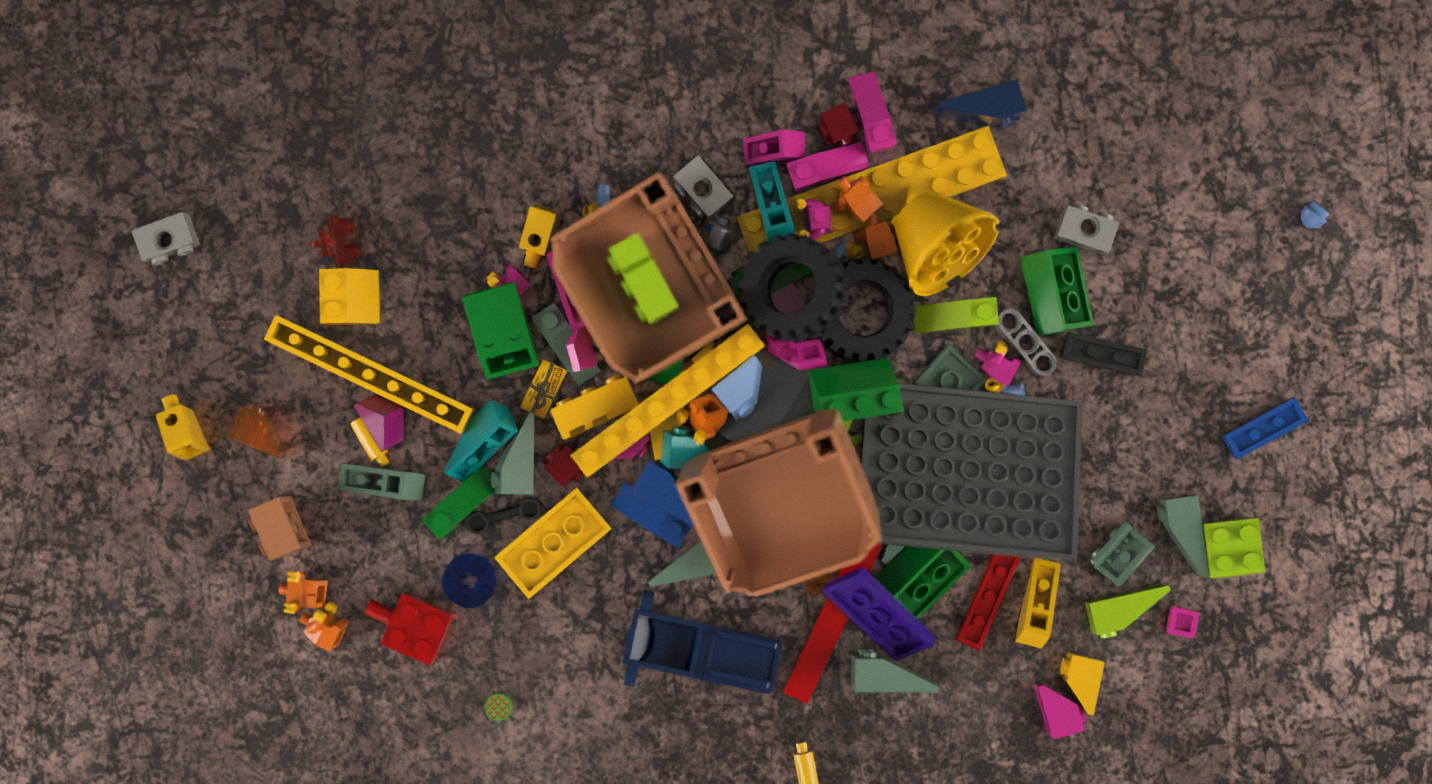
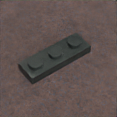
[1061,332,1148,376]

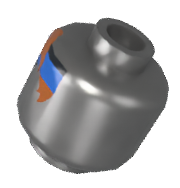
[699,215,736,257]

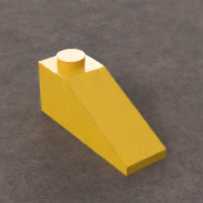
[1015,559,1061,649]

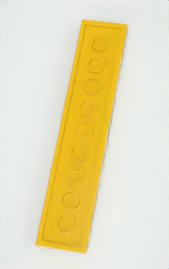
[736,126,1007,254]

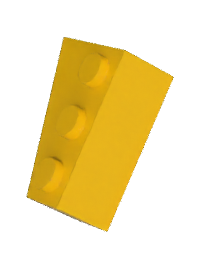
[550,374,639,440]

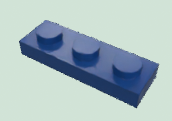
[1222,397,1309,460]

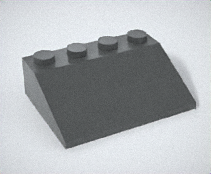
[717,336,822,443]

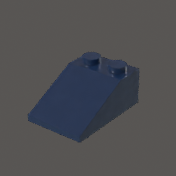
[932,80,1027,130]

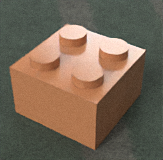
[248,496,311,561]

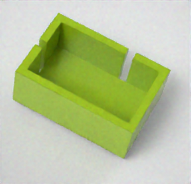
[607,233,680,326]

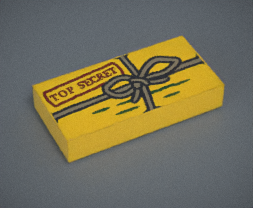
[520,359,568,419]

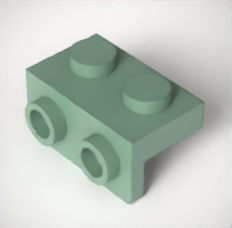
[1091,522,1155,588]

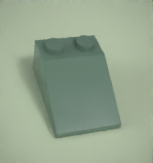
[851,648,939,693]

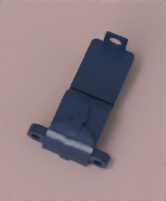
[623,590,782,694]

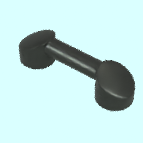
[466,497,541,534]

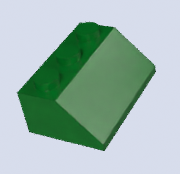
[1021,247,1094,336]
[808,358,904,421]
[875,546,971,620]

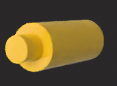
[350,417,390,468]
[793,741,819,784]

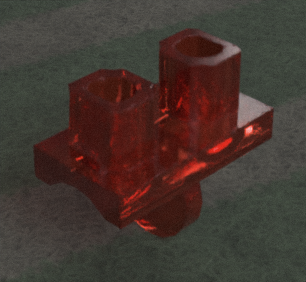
[312,215,360,268]

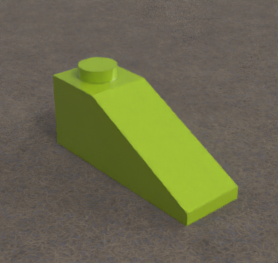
[913,297,999,333]
[1084,584,1171,638]

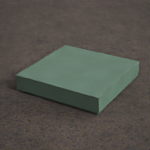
[912,344,988,391]

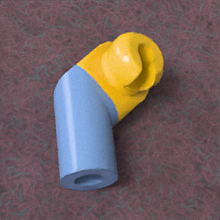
[582,185,611,217]
[831,241,865,262]
[985,377,1025,396]

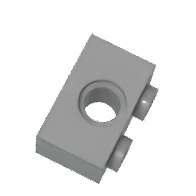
[673,156,733,218]
[1053,203,1120,256]
[131,212,200,266]

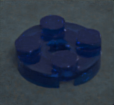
[442,553,497,608]

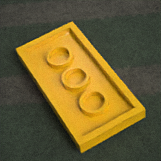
[494,487,612,599]

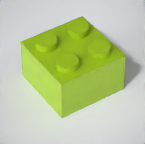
[1202,517,1266,578]

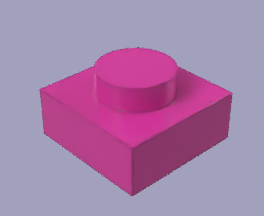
[1165,606,1200,639]

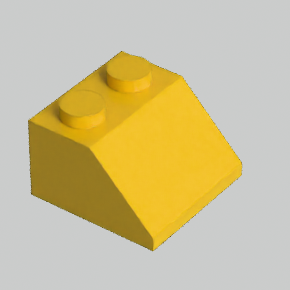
[319,268,380,326]

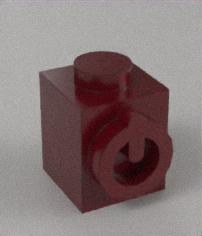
[816,102,860,147]
[544,442,584,487]

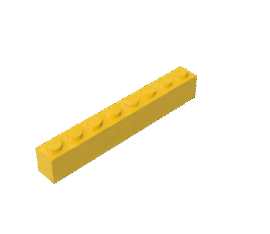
[264,315,476,434]
[571,324,765,477]

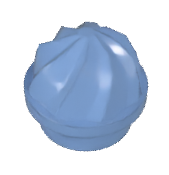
[1301,200,1330,228]

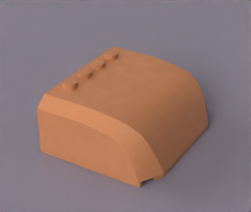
[551,173,749,383]
[676,409,882,596]

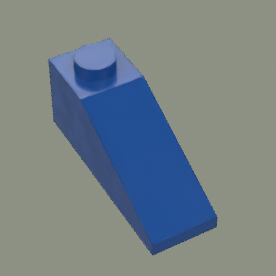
[633,460,696,528]
[611,482,692,549]

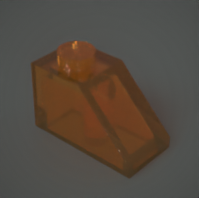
[228,404,286,458]

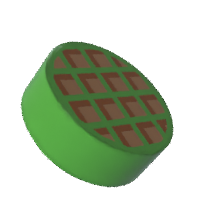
[485,693,513,721]

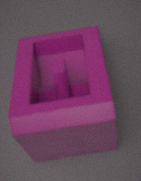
[354,394,404,452]

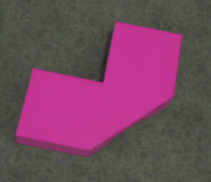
[566,326,598,372]
[763,332,827,370]

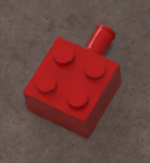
[364,591,456,666]

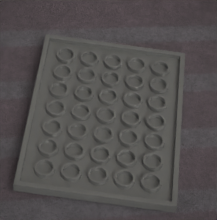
[861,383,1083,562]

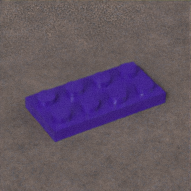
[822,567,936,661]

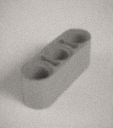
[995,309,1057,376]

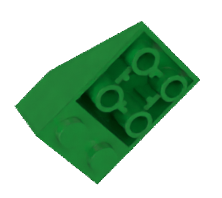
[462,281,539,380]

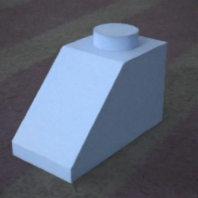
[712,355,762,420]

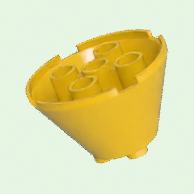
[891,192,999,296]

